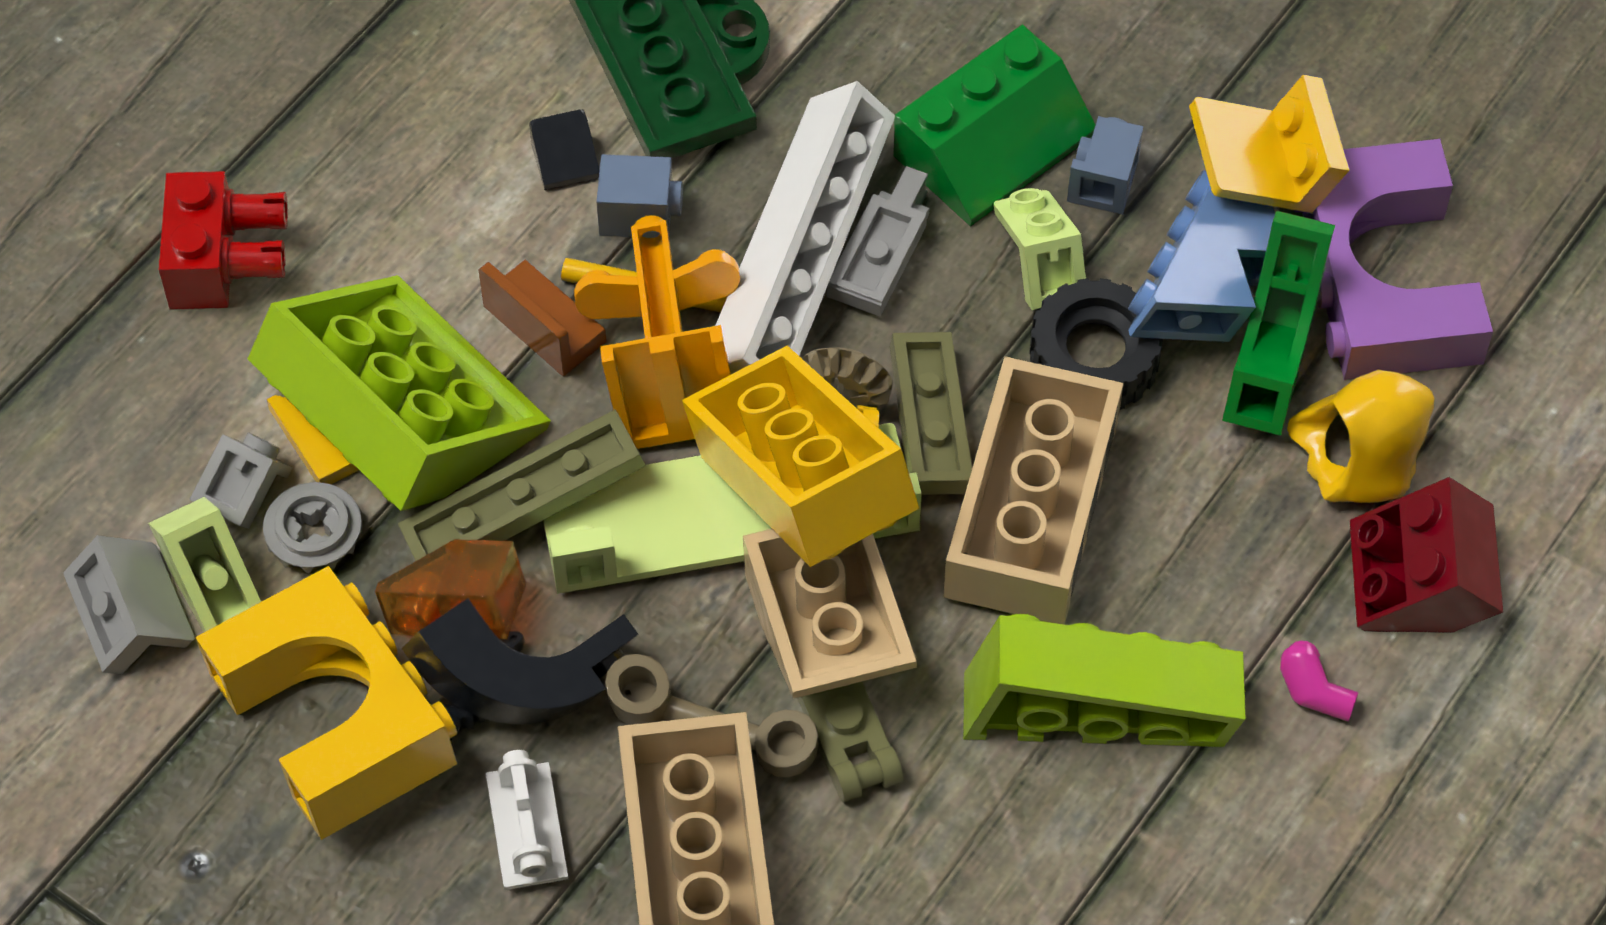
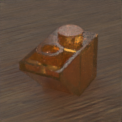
[375,539,526,639]

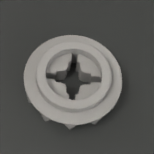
[263,482,363,574]

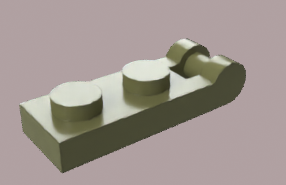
[797,682,904,802]

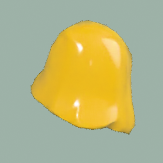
[1287,370,1435,503]

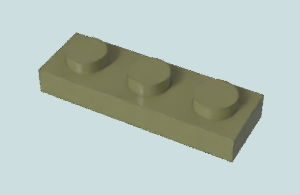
[890,332,972,495]

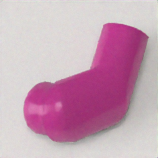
[1280,640,1359,722]

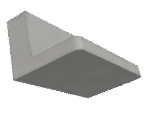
[63,535,194,674]

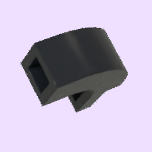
[401,598,639,724]

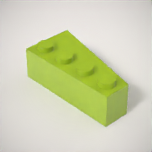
[963,614,1245,747]

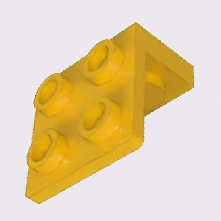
[1189,75,1349,213]

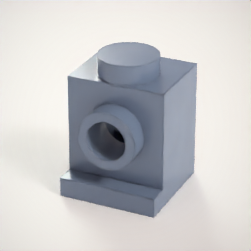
[1067,116,1143,215]

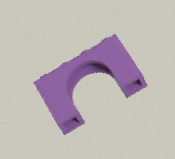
[1294,139,1493,380]

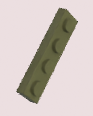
[398,409,645,581]

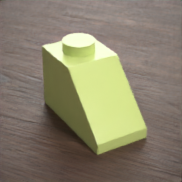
[148,497,261,632]

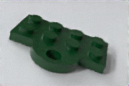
[569,0,770,159]

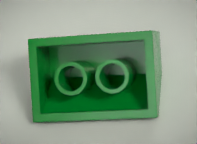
[893,24,1096,227]

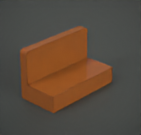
[478,259,607,377]

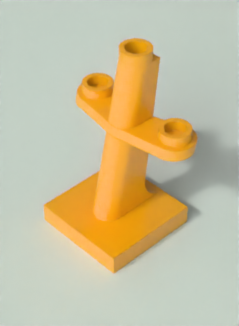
[574,215,740,449]

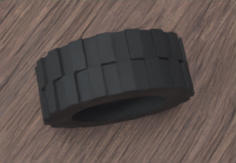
[1029,278,1163,410]

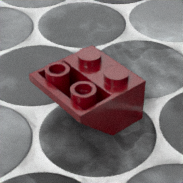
[1350,477,1503,633]

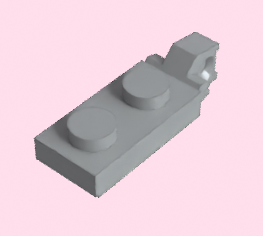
[826,166,930,317]

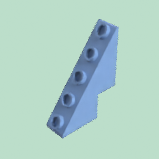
[1128,164,1275,342]

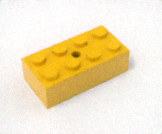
[682,346,920,567]

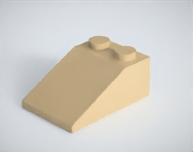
[743,529,917,699]

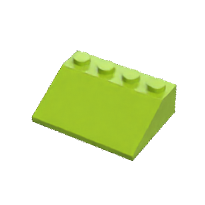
[248,275,551,511]

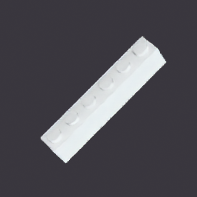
[715,81,895,374]

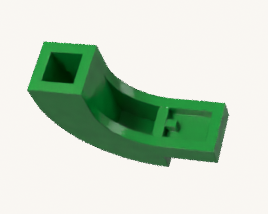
[1222,211,1335,436]

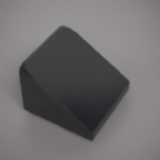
[529,109,600,190]

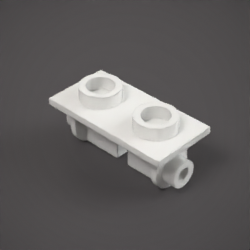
[486,750,568,890]

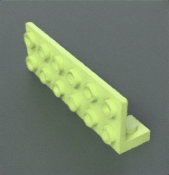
[543,423,921,594]

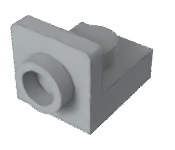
[189,432,293,529]

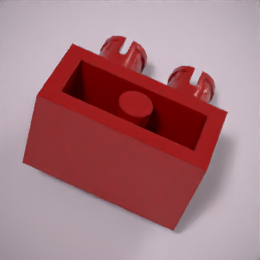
[159,171,288,310]

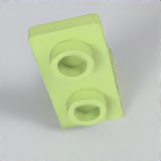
[994,188,1086,310]

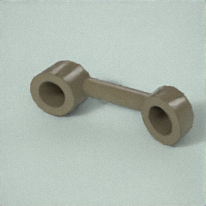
[605,654,819,777]

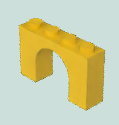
[195,566,457,840]

